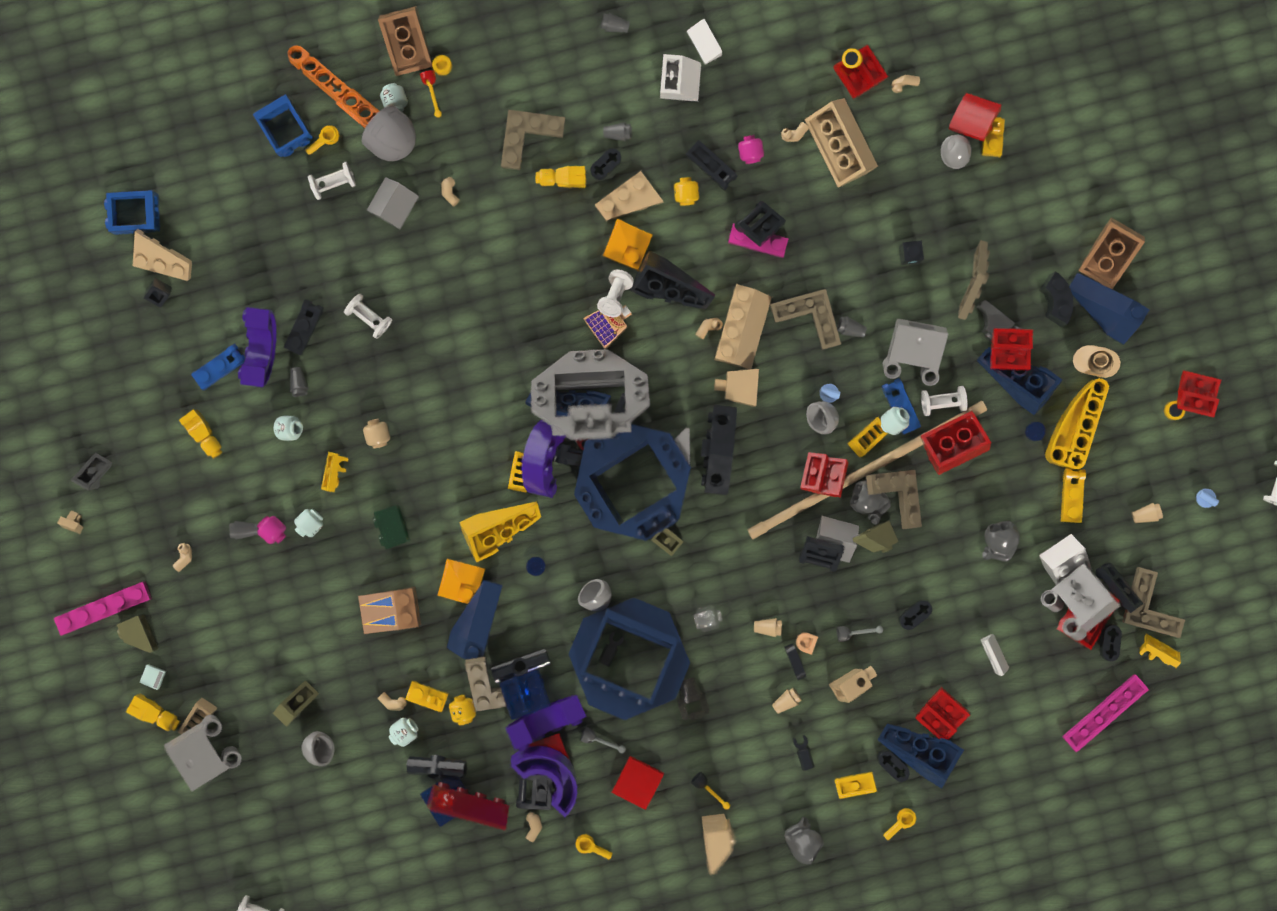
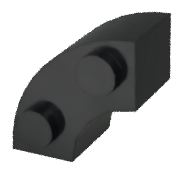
[1039,271,1073,327]

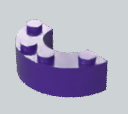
[238,307,277,387]
[522,420,566,498]
[506,695,586,751]
[511,746,577,817]

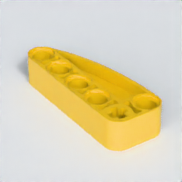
[1045,379,1109,469]

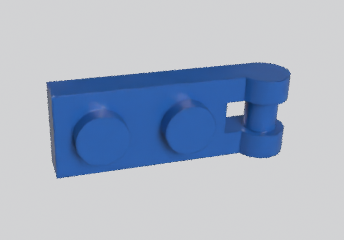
[191,344,246,390]
[882,378,921,435]

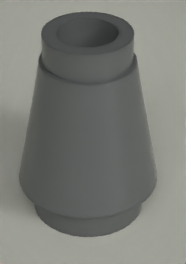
[601,13,630,33]
[603,122,632,141]
[837,316,867,338]
[290,367,309,397]
[229,521,258,540]

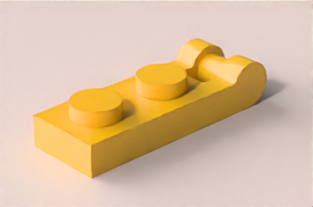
[1061,468,1086,523]

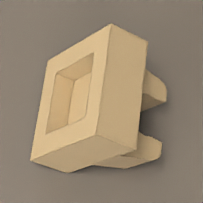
[57,511,84,534]

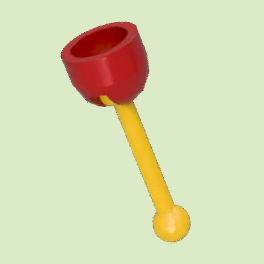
[420,70,442,118]

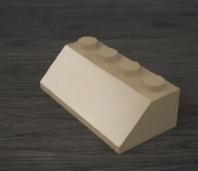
[805,98,878,187]
[714,284,772,370]
[702,814,735,874]

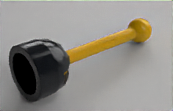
[691,772,730,810]

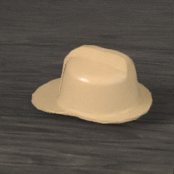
[1073,345,1121,378]

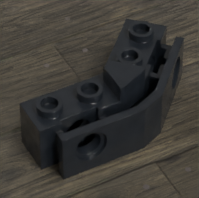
[701,405,737,495]

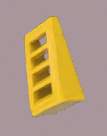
[848,417,888,457]
[508,451,527,493]

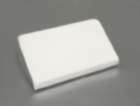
[687,19,722,64]
[980,634,1009,676]

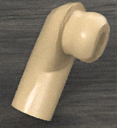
[891,75,920,93]
[441,177,460,207]
[173,543,192,572]

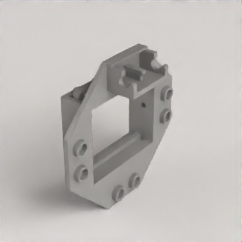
[531,349,649,439]

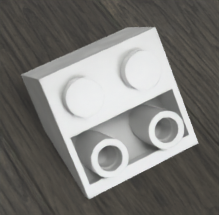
[660,54,701,101]
[1039,534,1092,585]

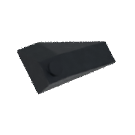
[630,251,715,310]

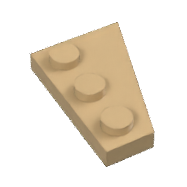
[595,171,663,221]
[133,229,192,281]

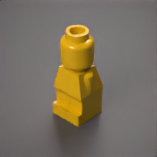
[535,166,586,188]
[179,409,222,459]
[126,694,180,731]

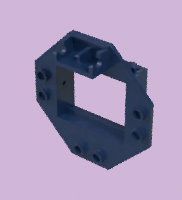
[574,424,691,541]
[568,598,690,720]

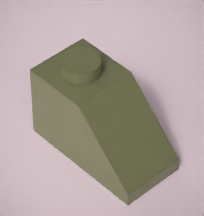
[852,521,899,553]
[650,528,684,556]
[117,614,159,653]
[273,680,319,727]

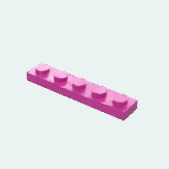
[54,581,152,636]
[1062,674,1149,753]

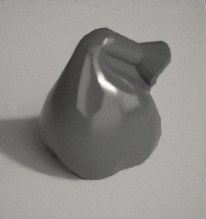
[850,480,891,525]
[982,521,1020,562]
[785,817,824,864]

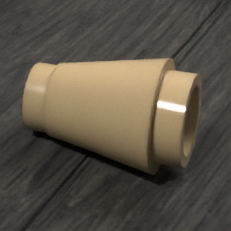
[1132,503,1163,523]
[754,618,782,637]
[772,688,802,714]

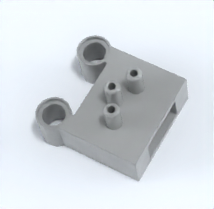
[883,319,948,386]
[1041,563,1120,641]
[164,715,241,791]

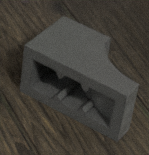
[976,300,1015,342]

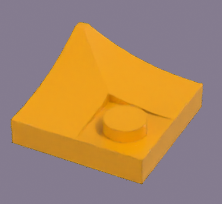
[603,219,653,271]
[438,559,485,604]

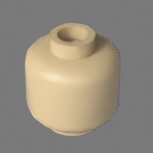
[363,419,391,448]

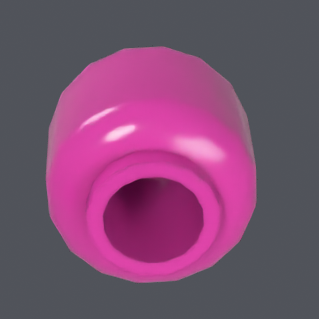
[738,135,764,164]
[257,516,286,544]

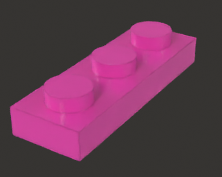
[728,223,788,258]

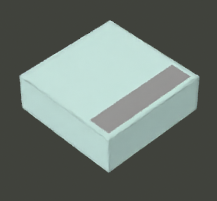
[139,664,166,690]

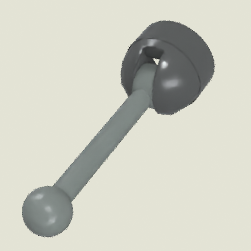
[837,626,883,642]
[580,727,626,753]

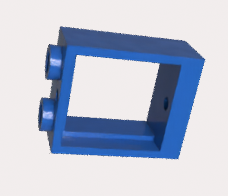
[253,94,313,157]
[104,190,160,234]

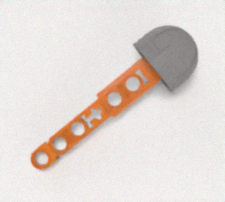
[288,45,416,161]

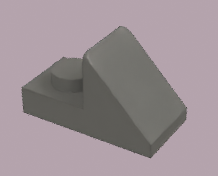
[71,453,112,491]

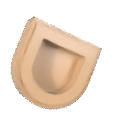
[796,632,818,655]

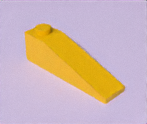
[459,502,541,562]

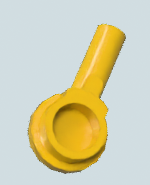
[305,125,339,155]
[883,808,916,840]
[575,834,612,860]

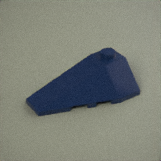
[1069,273,1150,345]
[977,347,1062,415]
[525,390,611,417]
[447,580,503,659]
[877,724,964,789]

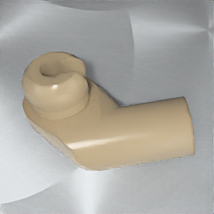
[781,122,809,142]
[695,318,723,339]
[377,692,407,711]
[526,812,542,842]

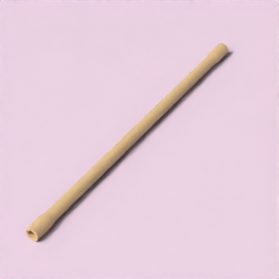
[747,401,987,539]

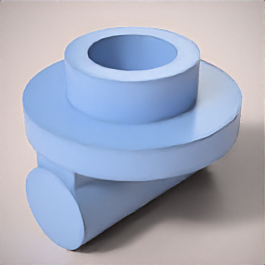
[819,384,840,403]
[1196,489,1219,508]

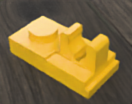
[981,117,1005,157]
[321,452,348,492]
[1139,634,1181,668]
[405,681,449,712]
[835,772,877,799]

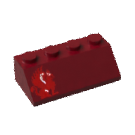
[427,782,509,830]

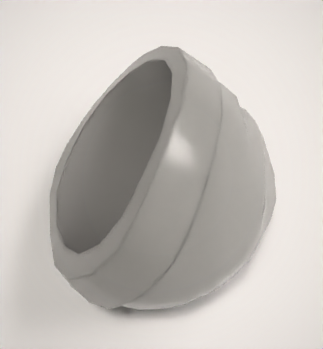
[941,135,971,169]
[806,401,839,434]
[578,579,612,611]
[302,731,334,766]

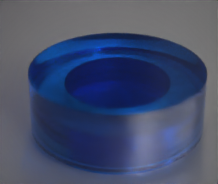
[1025,422,1046,441]
[526,557,546,576]

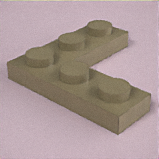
[501,110,565,170]
[958,240,990,320]
[770,289,841,350]
[866,470,922,529]
[1122,567,1185,638]
[465,657,533,711]

